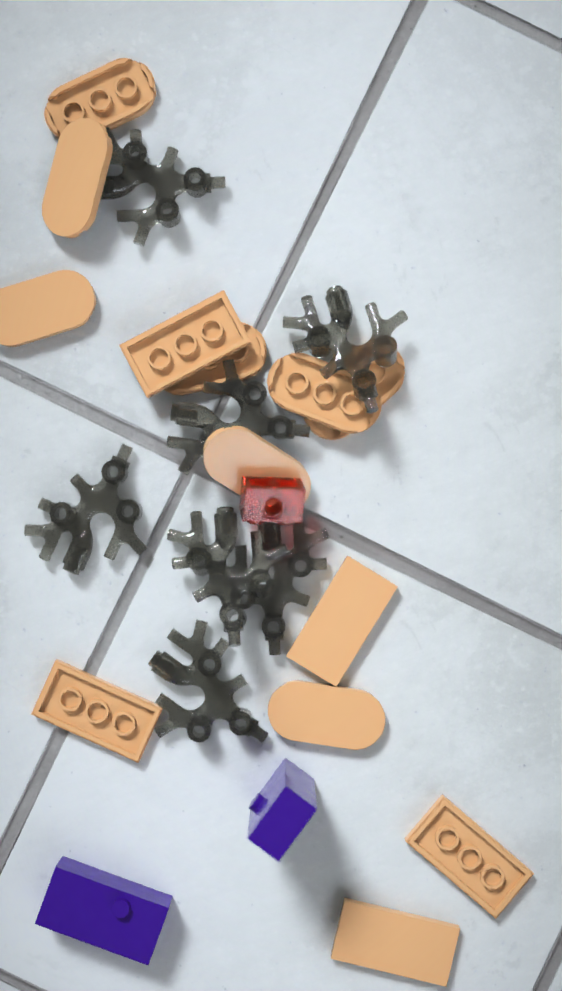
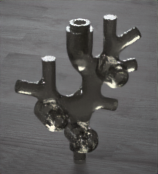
[100,127,226,247]
[283,285,408,413]
[167,359,310,476]
[24,443,148,575]
[167,507,290,647]
[211,515,330,655]
[148,619,269,743]

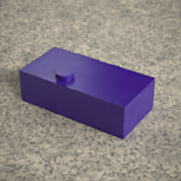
[247,758,317,862]
[35,856,173,965]

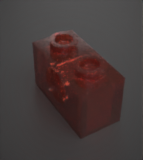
[239,476,306,526]

